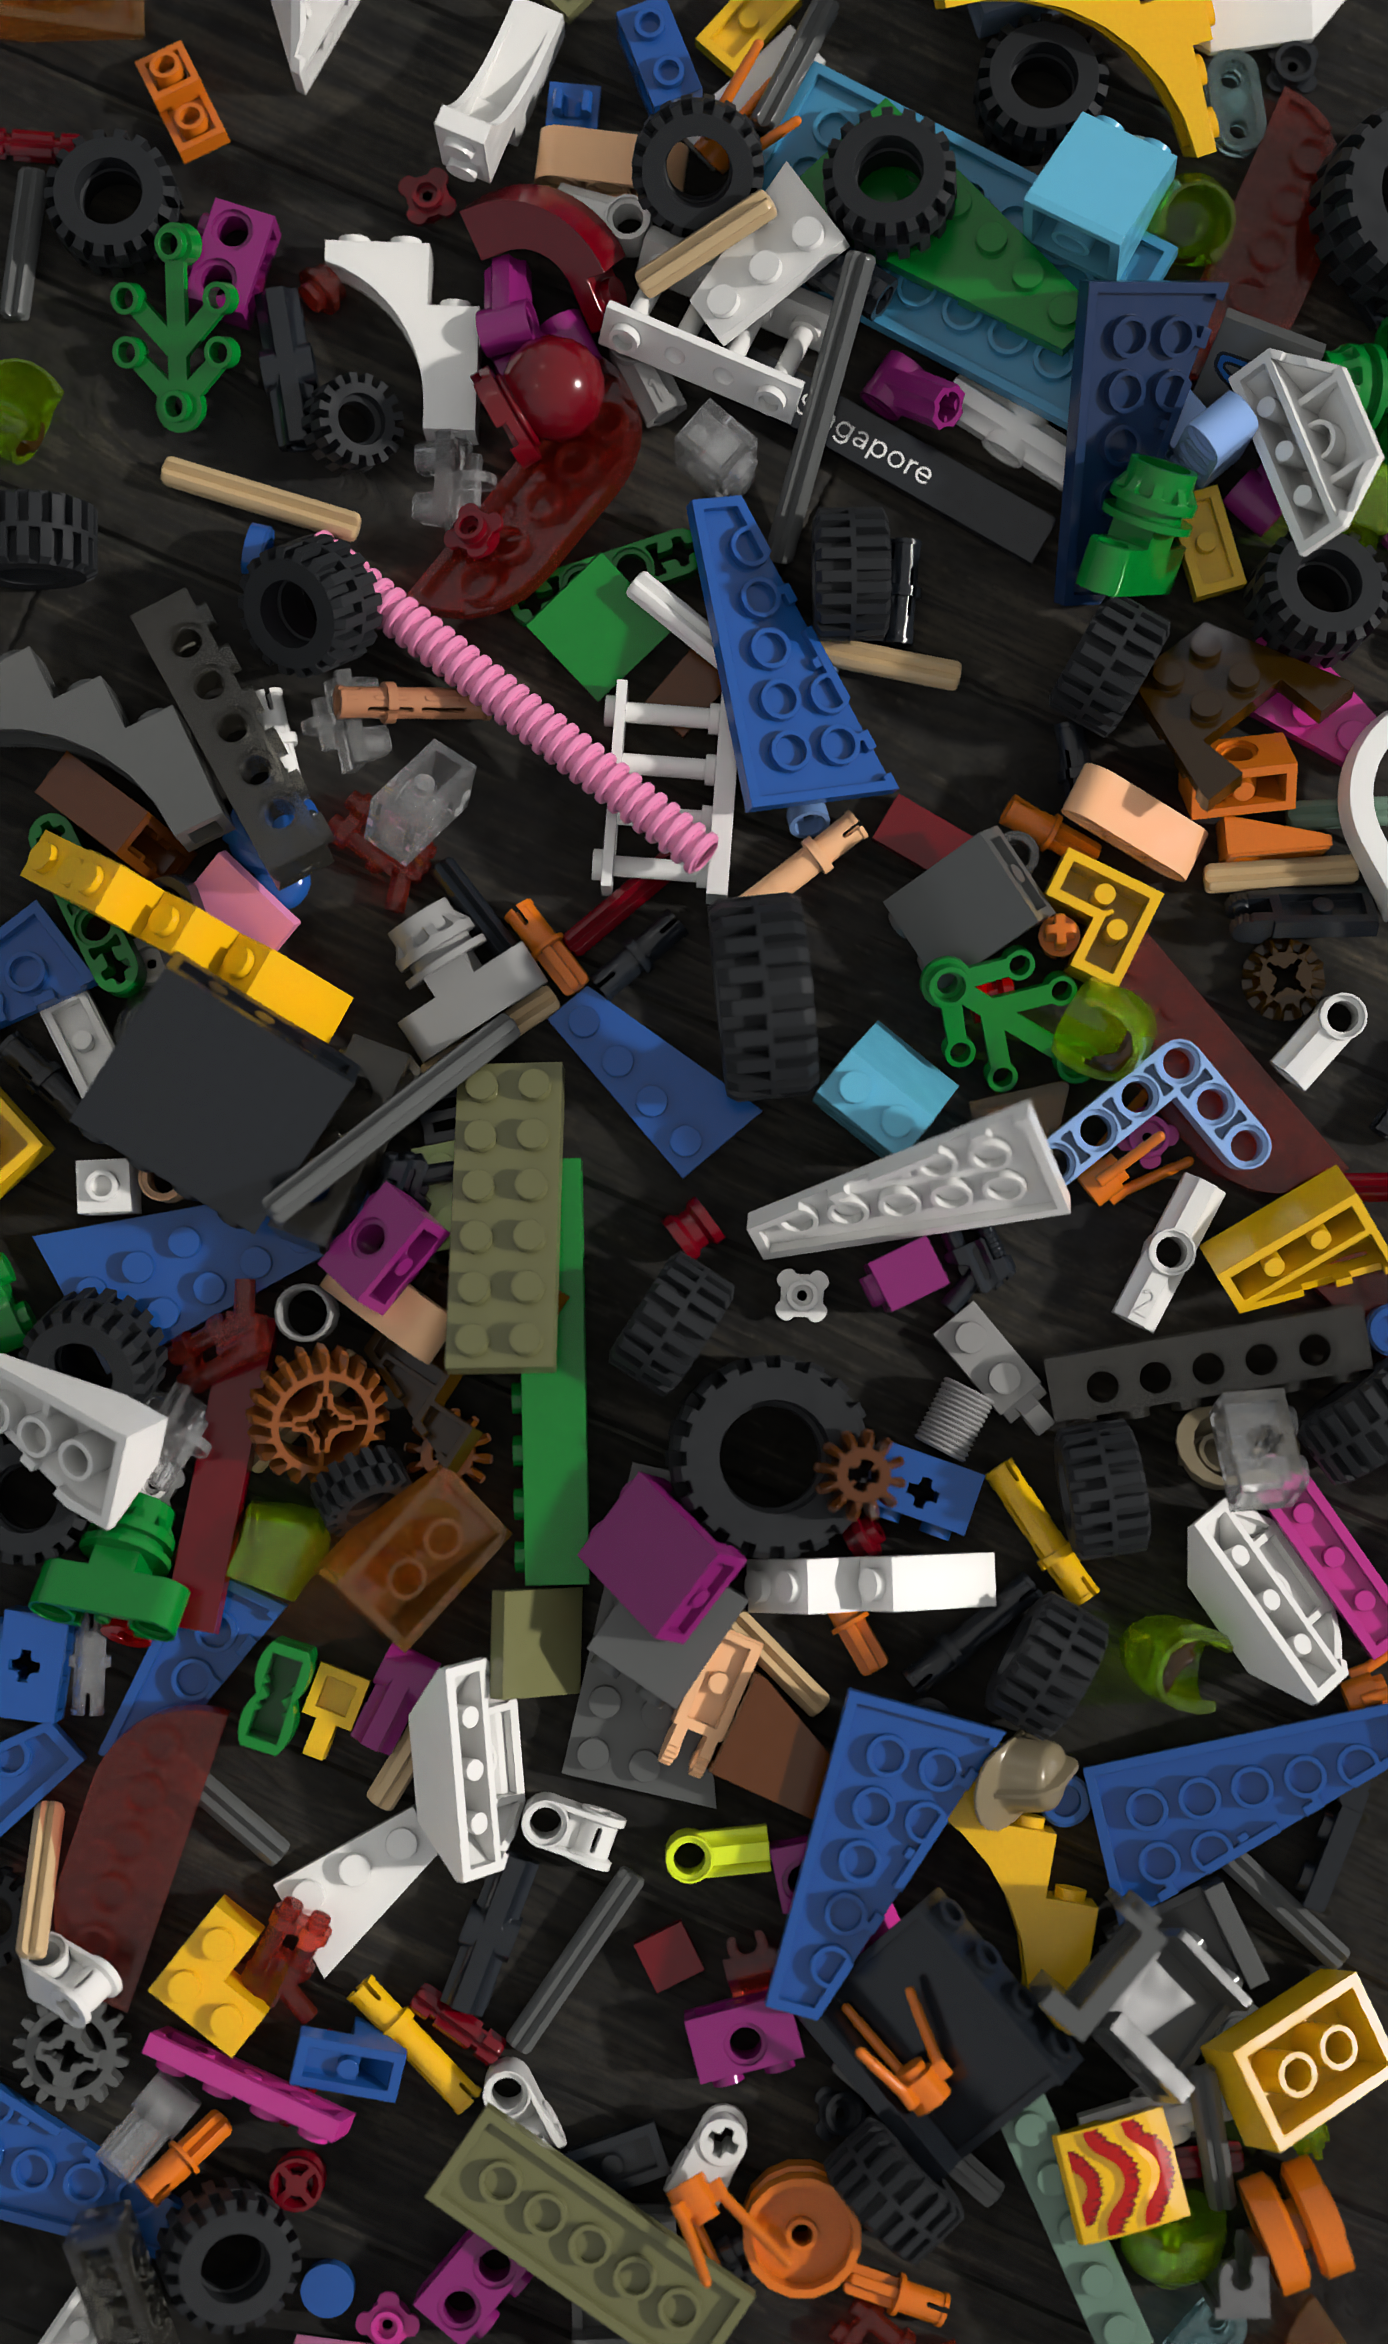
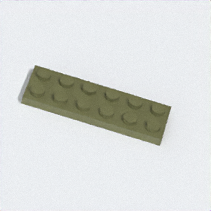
[445,1062,565,1374]
[425,2102,756,2344]

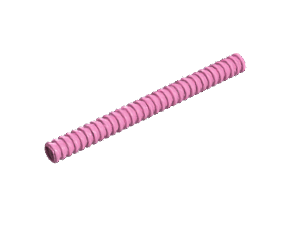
[314,530,719,874]

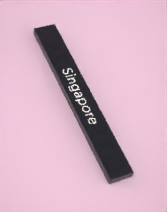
[697,322,1058,567]

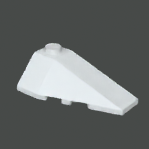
[0,1353,168,1531]

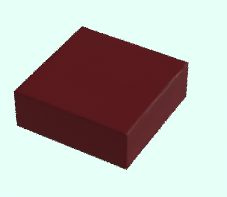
[634,1919,705,1993]

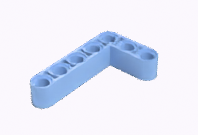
[1164,389,1259,491]
[1046,1039,1272,1186]

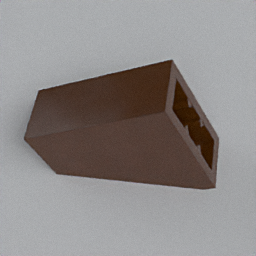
[35,751,198,882]
[707,1670,830,1820]

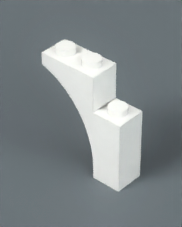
[434,0,565,183]
[325,234,482,445]
[744,1552,996,1614]

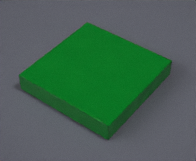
[525,551,671,702]

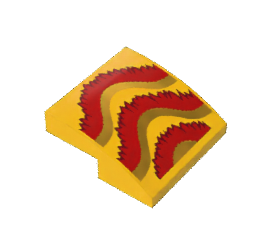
[1051,2105,1191,2245]

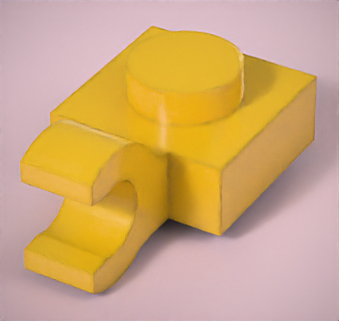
[302,1661,373,1761]

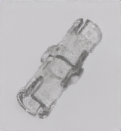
[69,1613,111,1716]

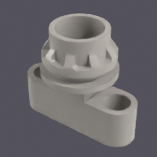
[388,897,548,1063]

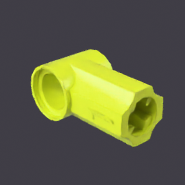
[665,1823,771,1884]

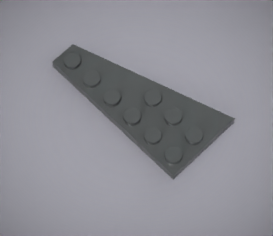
[562,1461,717,1809]

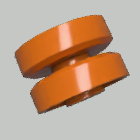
[1236,2153,1355,2298]
[742,2159,861,2298]

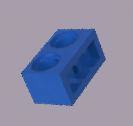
[616,0,703,116]

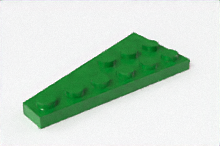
[799,98,1078,357]

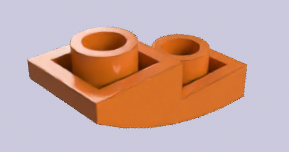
[135,40,230,164]

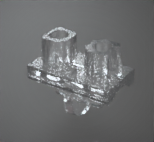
[412,428,497,531]
[301,668,392,774]
[146,1382,212,1493]

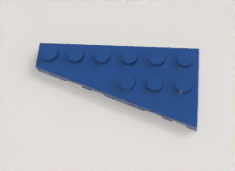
[686,495,900,813]
[32,1177,371,1375]
[1083,1702,1388,1926]

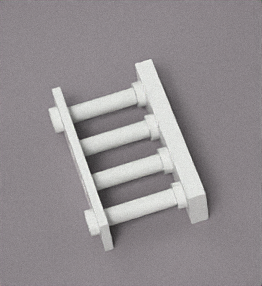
[598,224,833,424]
[592,679,737,904]

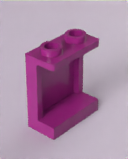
[577,1472,747,1644]

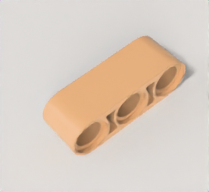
[534,125,689,197]
[1061,763,1209,882]
[319,1273,447,1365]

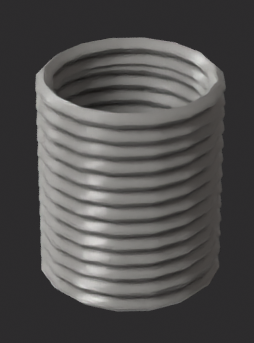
[274,1283,340,1342]
[914,1377,995,1462]

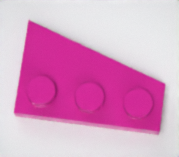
[1249,637,1377,767]

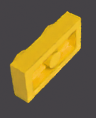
[695,0,802,79]
[1174,485,1247,602]

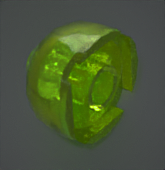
[1119,2187,1227,2290]

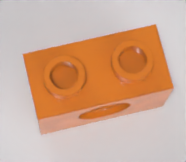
[1178,732,1298,820]

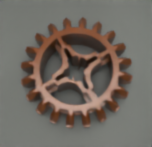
[245,1342,390,1484]

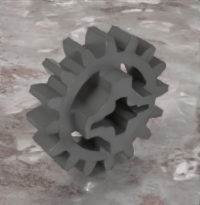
[13,1998,132,2111]

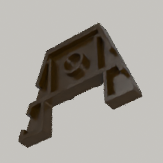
[1134,622,1355,812]
[363,1262,570,1474]

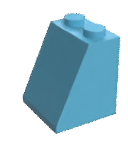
[1022,111,1177,280]
[812,1020,959,1158]

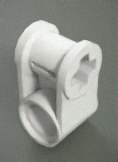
[521,1792,627,1872]
[20,1931,123,2028]
[483,2057,567,2148]
[663,2103,748,2208]

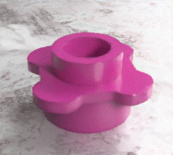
[1117,1107,1179,1169]
[355,2291,420,2344]

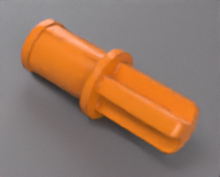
[999,794,1102,860]
[504,898,589,996]
[1038,913,1081,960]
[827,1611,888,1676]
[134,2109,233,2208]
[842,2262,951,2328]

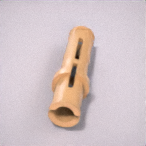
[739,810,869,897]

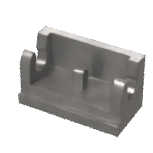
[1198,2226,1270,2319]

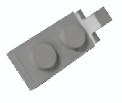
[932,1300,1055,1436]

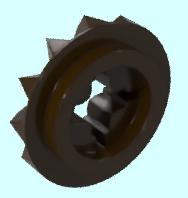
[1241,938,1327,1021]

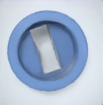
[786,803,830,838]

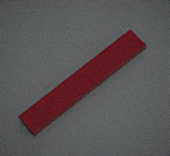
[172,1311,280,1634]

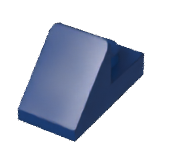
[289,2016,407,2103]

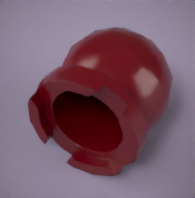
[470,334,605,469]

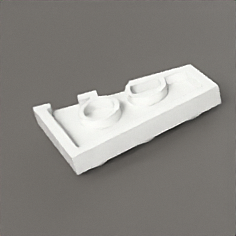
[689,161,850,347]
[273,1804,438,1978]

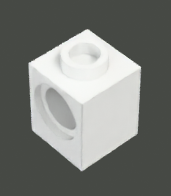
[76,1158,142,1216]

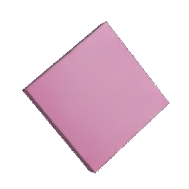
[194,850,301,951]

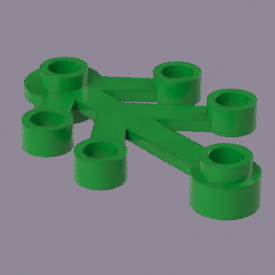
[110,222,241,433]
[920,945,1097,1092]

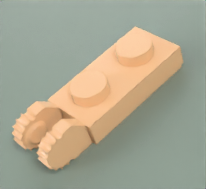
[658,1628,764,1779]

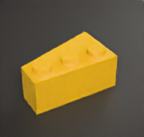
[1199,1164,1388,1314]

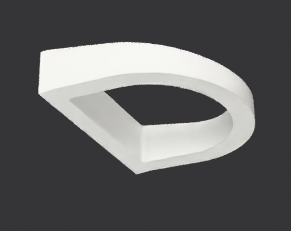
[1338,710,1388,922]

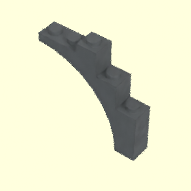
[0,646,236,852]

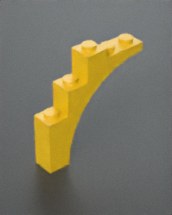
[934,0,1219,158]
[20,830,353,1044]
[947,1743,1099,2036]

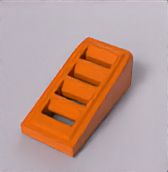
[1216,816,1333,863]

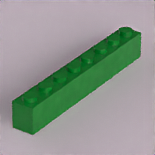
[512,1158,591,1586]

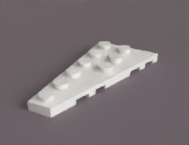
[747,1099,1071,1260]

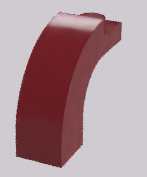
[460,184,628,334]

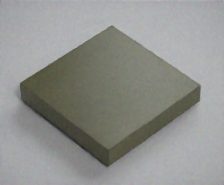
[490,1586,583,1700]

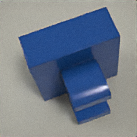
[545,81,602,129]

